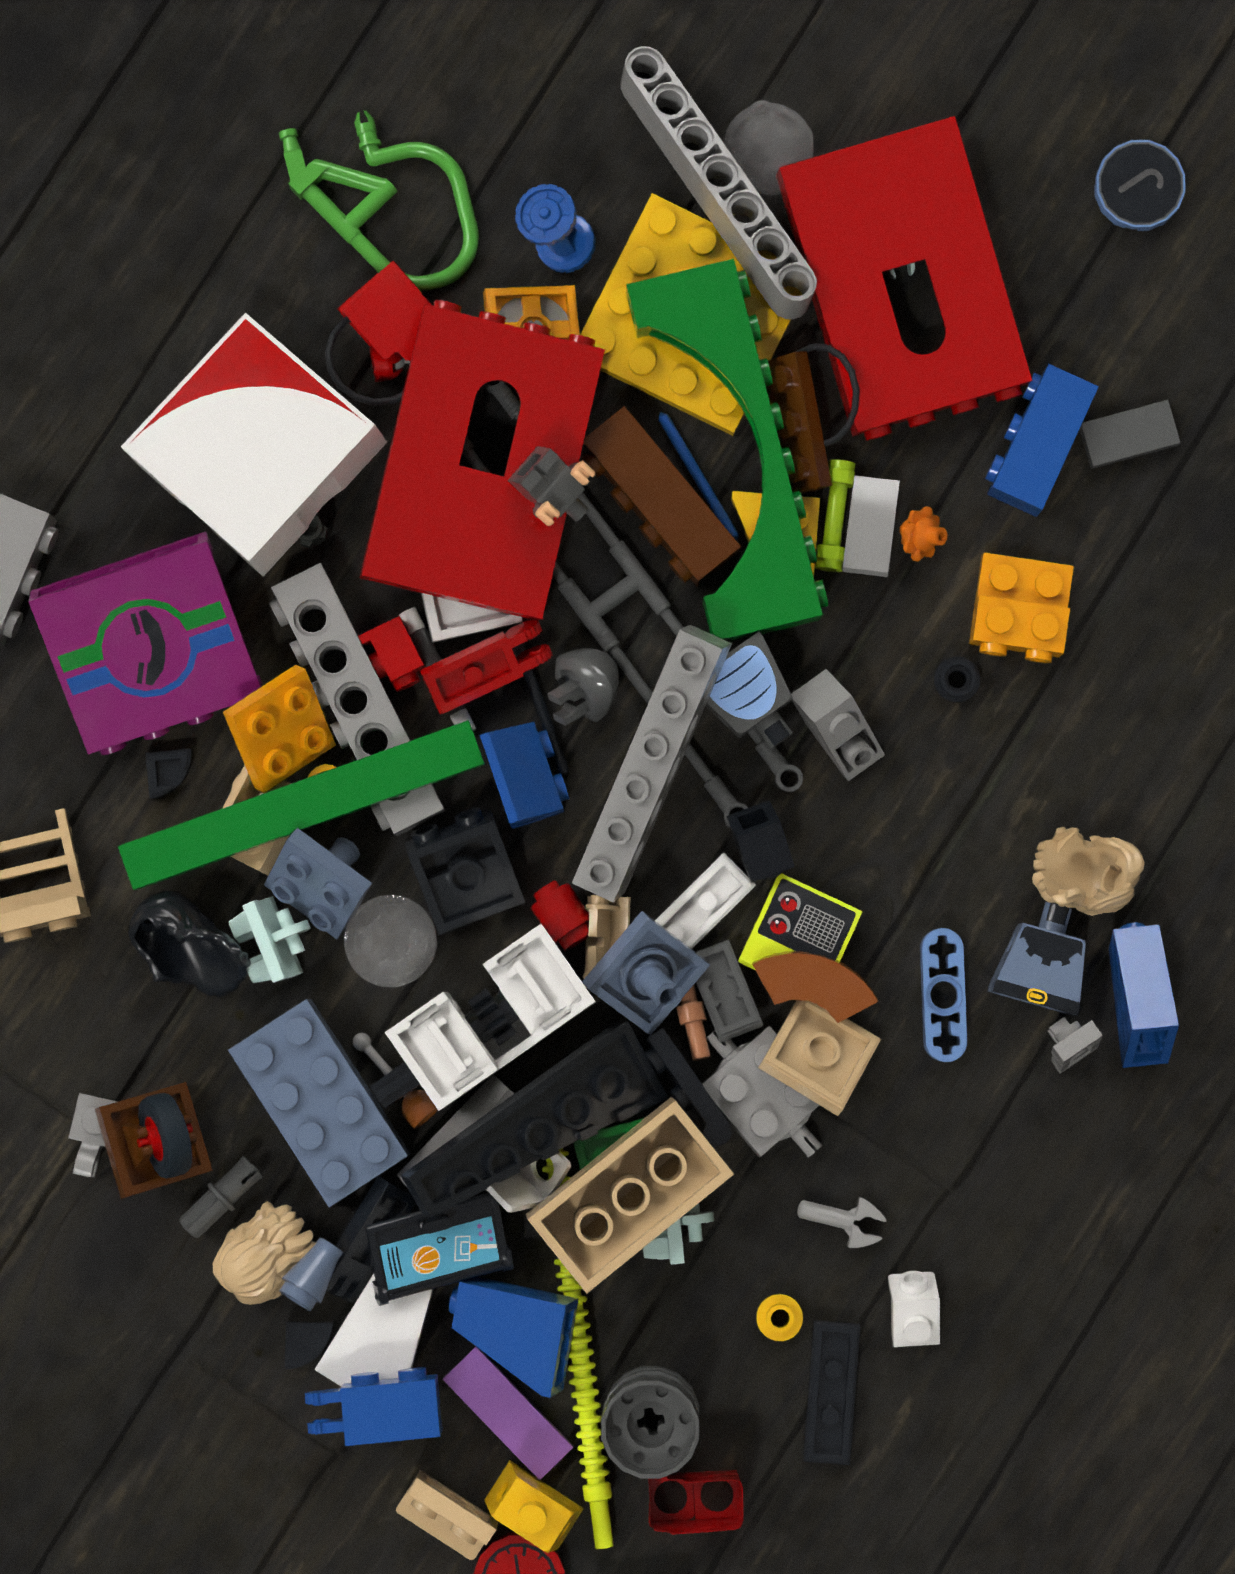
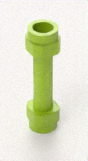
[815,460,855,572]

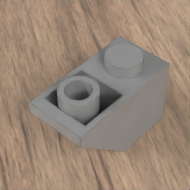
[791,669,885,781]

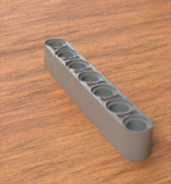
[621,46,817,319]

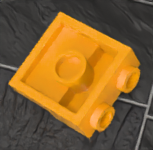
[969,553,1074,663]

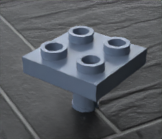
[264,828,372,939]
[582,911,710,1035]

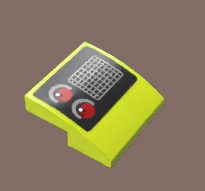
[738,873,862,970]

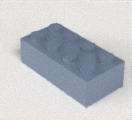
[228,999,411,1207]

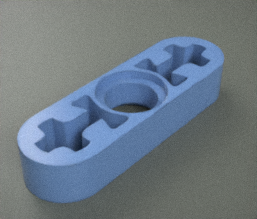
[920,928,967,1062]

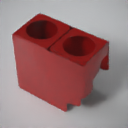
[337,260,433,361]
[649,1470,744,1535]

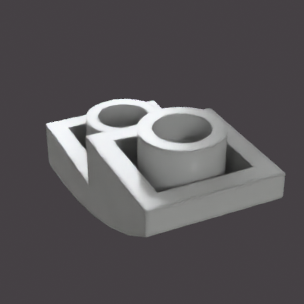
[842,475,900,577]

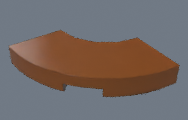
[752,951,879,1023]

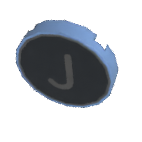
[1094,140,1185,231]

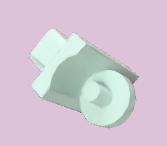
[229,896,311,983]
[643,1203,714,1265]

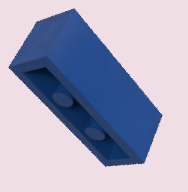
[985,364,1099,517]

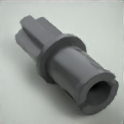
[179,1155,264,1238]

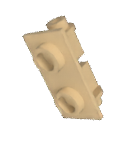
[583,895,631,988]

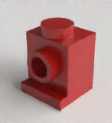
[358,616,425,692]

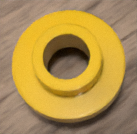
[756,1294,803,1341]

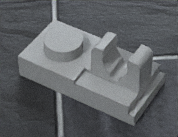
[1048,1017,1103,1074]

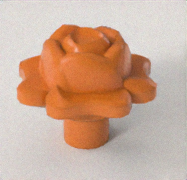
[899,506,948,562]

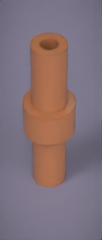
[676,984,711,1061]

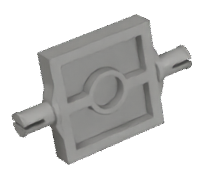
[702,1026,823,1157]

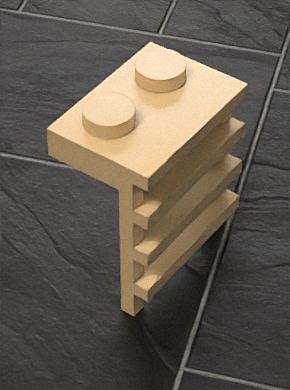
[0,808,91,943]

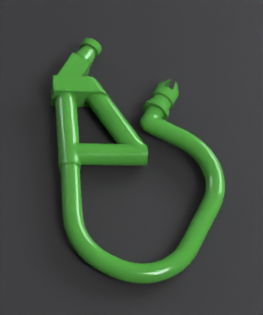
[279,111,479,292]

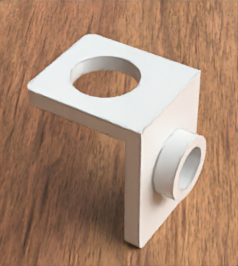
[486,1151,571,1213]

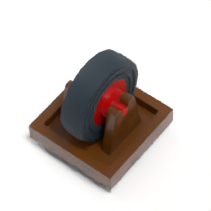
[95,1082,213,1199]

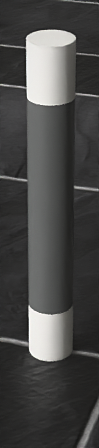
[399,607,476,731]

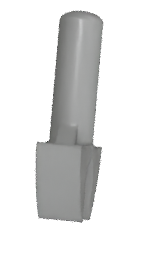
[797,1197,886,1248]

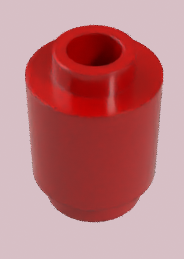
[530,880,589,952]

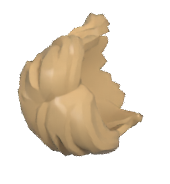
[1032,827,1145,916]
[213,1201,316,1305]

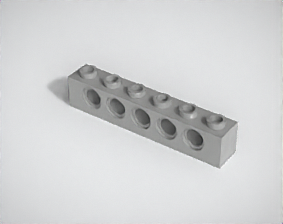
[269,563,446,836]
[572,625,732,903]

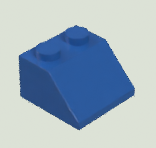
[480,722,570,829]

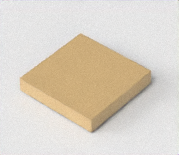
[758,1000,881,1116]

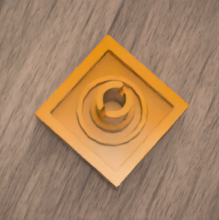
[223,665,336,793]

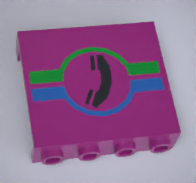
[29,531,263,755]

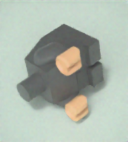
[508,446,595,526]

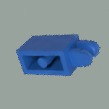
[305,1367,443,1446]

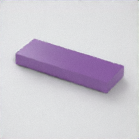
[443,1346,573,1480]

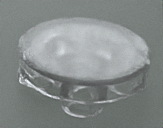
[724,100,814,195]
[344,895,438,988]

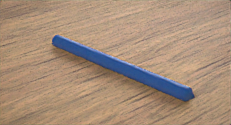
[658,412,739,541]

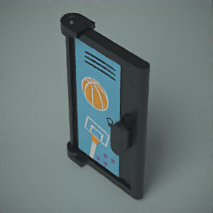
[365,1192,514,1306]

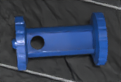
[515,184,596,273]

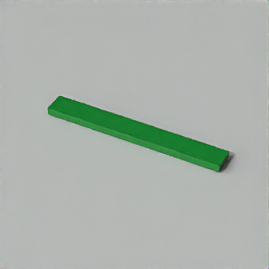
[118,720,485,891]

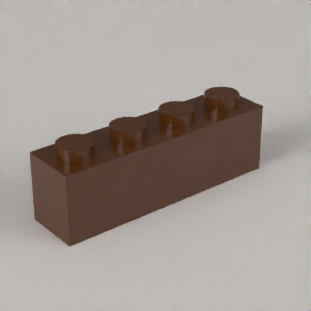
[581,406,741,587]

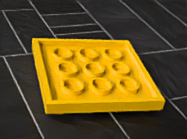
[580,193,802,436]

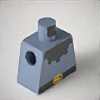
[987,902,1086,1015]

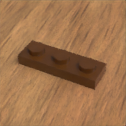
[766,351,832,494]

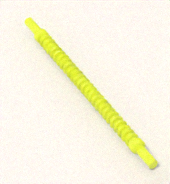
[542,1148,614,1549]

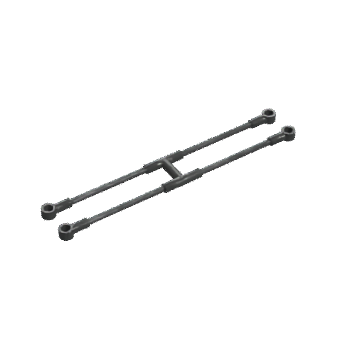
[461,381,803,829]

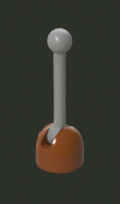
[353,1033,438,1130]

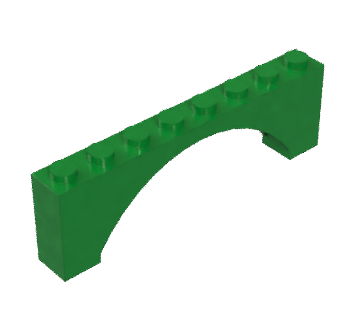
[626,259,828,642]

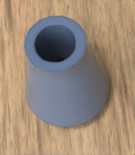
[279,1238,343,1311]

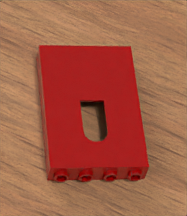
[776,116,1032,441]
[359,300,605,621]

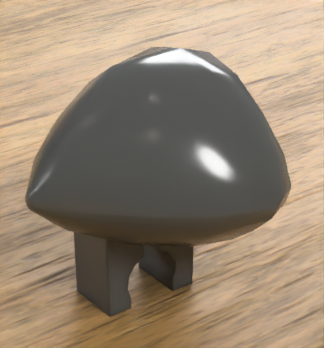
[548,648,619,726]

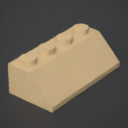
[526,1097,734,1294]

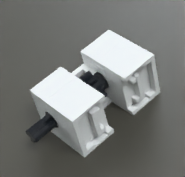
[370,924,595,1111]

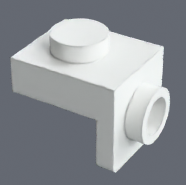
[888,1271,940,1347]

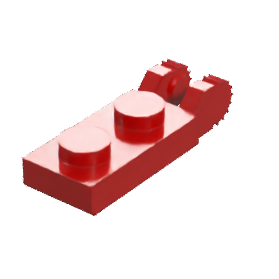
[420,619,553,714]

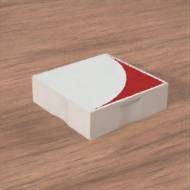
[121,313,387,577]

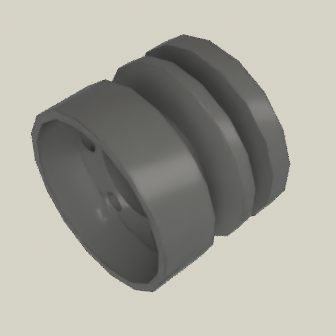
[601,1366,699,1479]

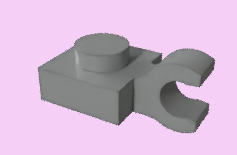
[68,1093,118,1177]

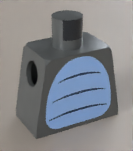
[706,631,793,749]

